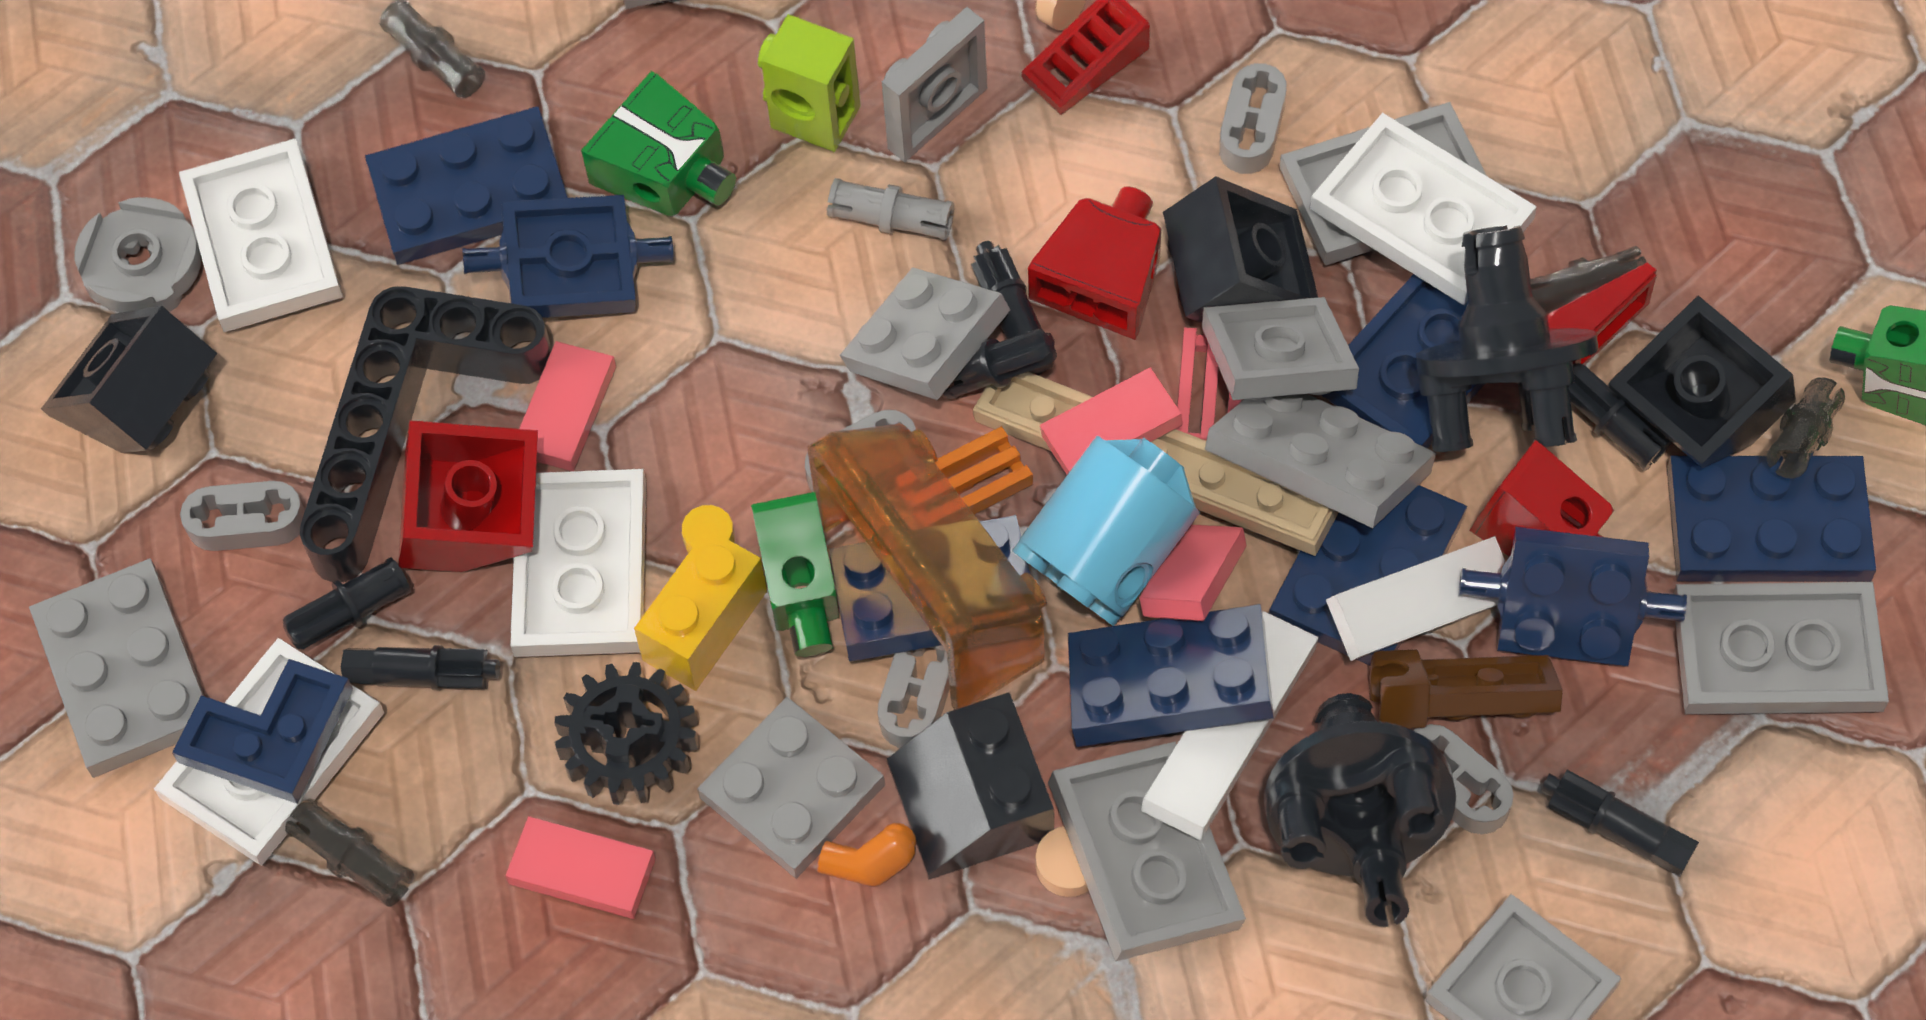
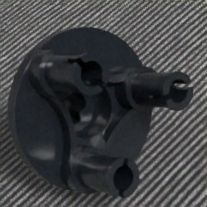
[1416,225,1598,452]
[1264,693,1456,927]

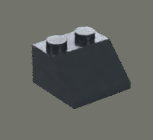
[1163,176,1319,323]
[1608,295,1796,468]
[41,305,218,453]
[887,692,1054,880]

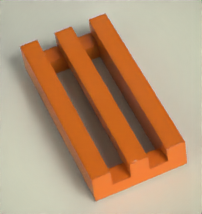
[891,426,1033,532]

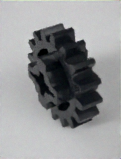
[554,662,699,805]

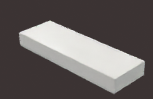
[1326,536,1506,661]

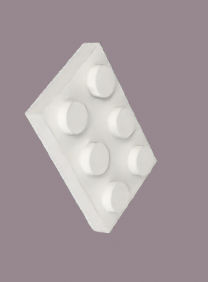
[1310,113,1537,305]
[179,138,343,332]
[510,469,646,657]
[154,638,384,866]

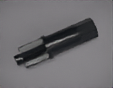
[971,241,1054,375]
[340,645,500,691]
[1541,770,1699,877]

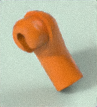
[817,823,916,886]

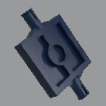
[462,195,674,318]
[1459,527,1687,666]

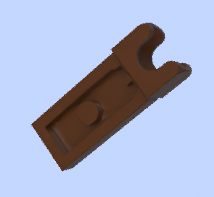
[1369,649,1563,728]

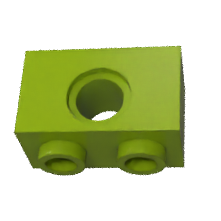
[758,14,861,152]

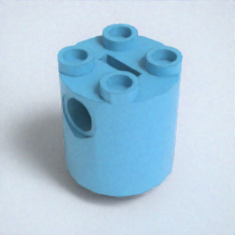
[1012,436,1200,626]

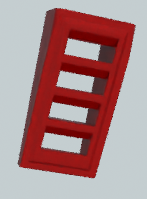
[1021,0,1150,115]
[1548,262,1657,365]

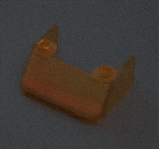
[807,424,1047,710]

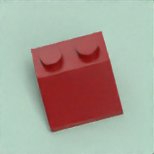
[398,420,538,572]

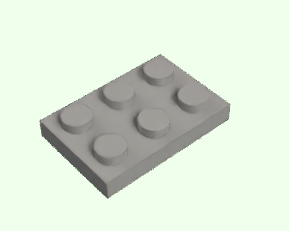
[1280,102,1487,265]
[1205,394,1436,528]
[29,558,204,778]
[1673,582,1889,714]
[1048,742,1246,961]

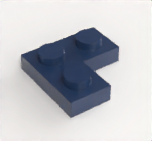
[172,659,353,804]

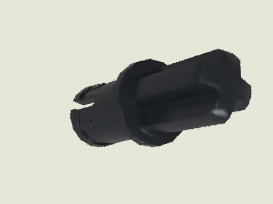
[943,329,1057,399]
[1569,363,1672,471]
[283,557,411,649]

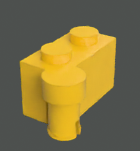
[634,505,767,691]

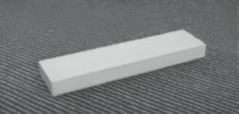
[1141,611,1319,840]

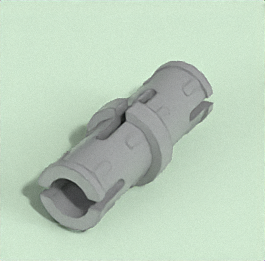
[827,178,954,240]

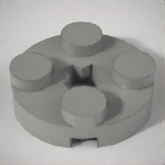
[74,197,202,313]

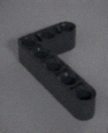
[300,286,552,583]

